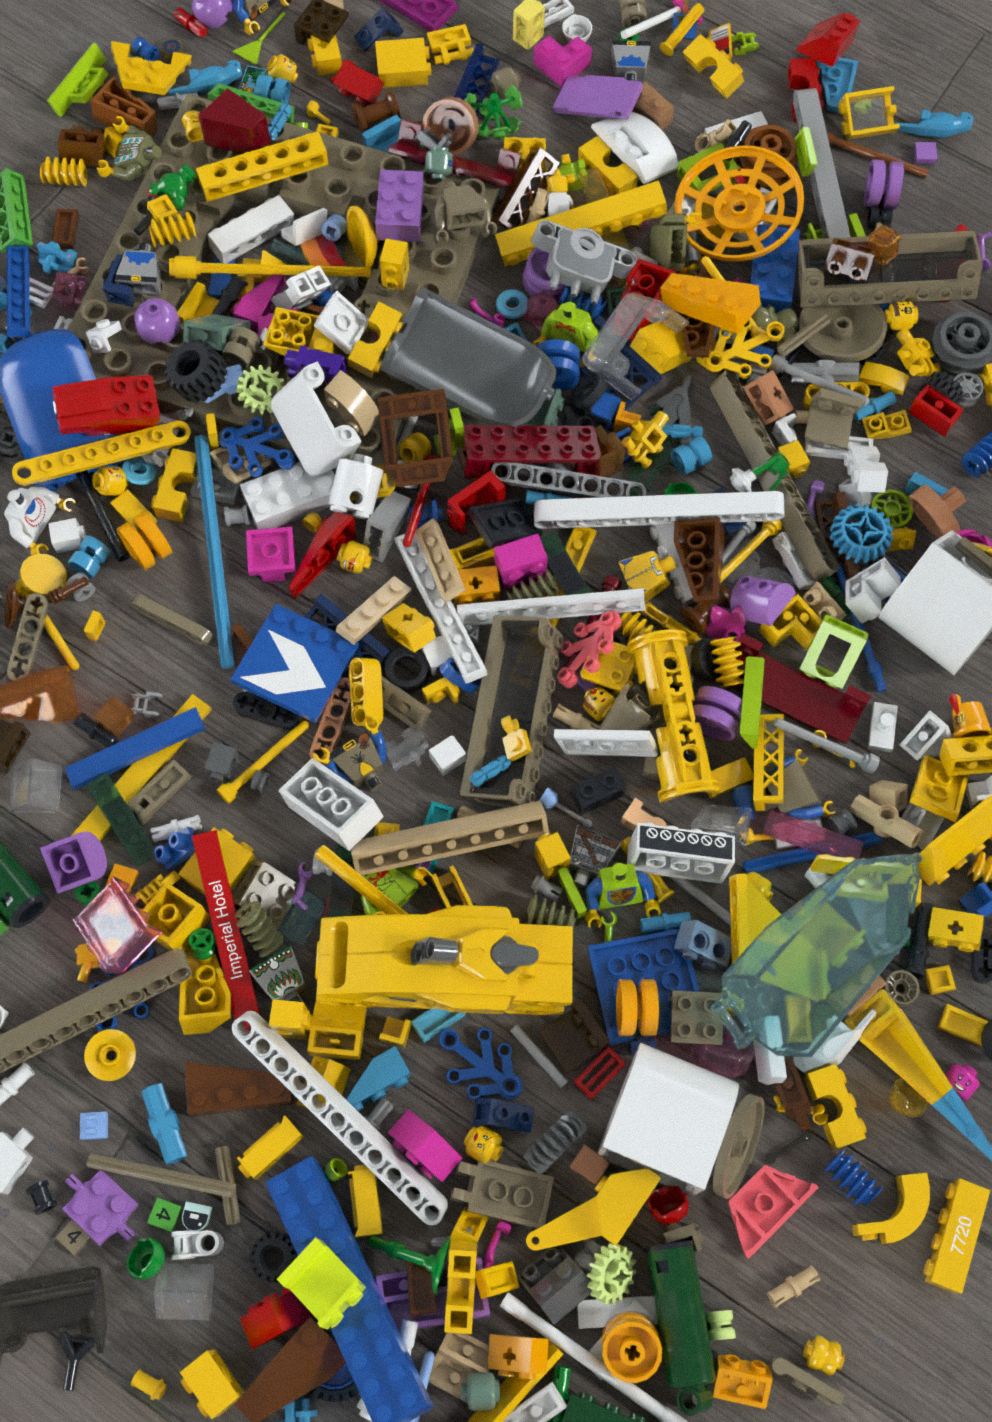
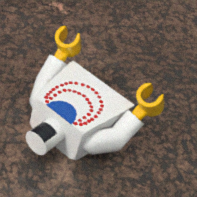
[4,487,76,555]

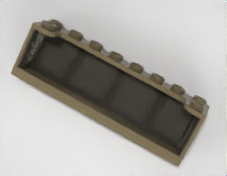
[797,231,983,307]
[460,616,563,808]

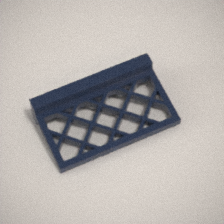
[579,315,662,411]
[304,593,391,691]

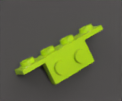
[47,43,109,117]

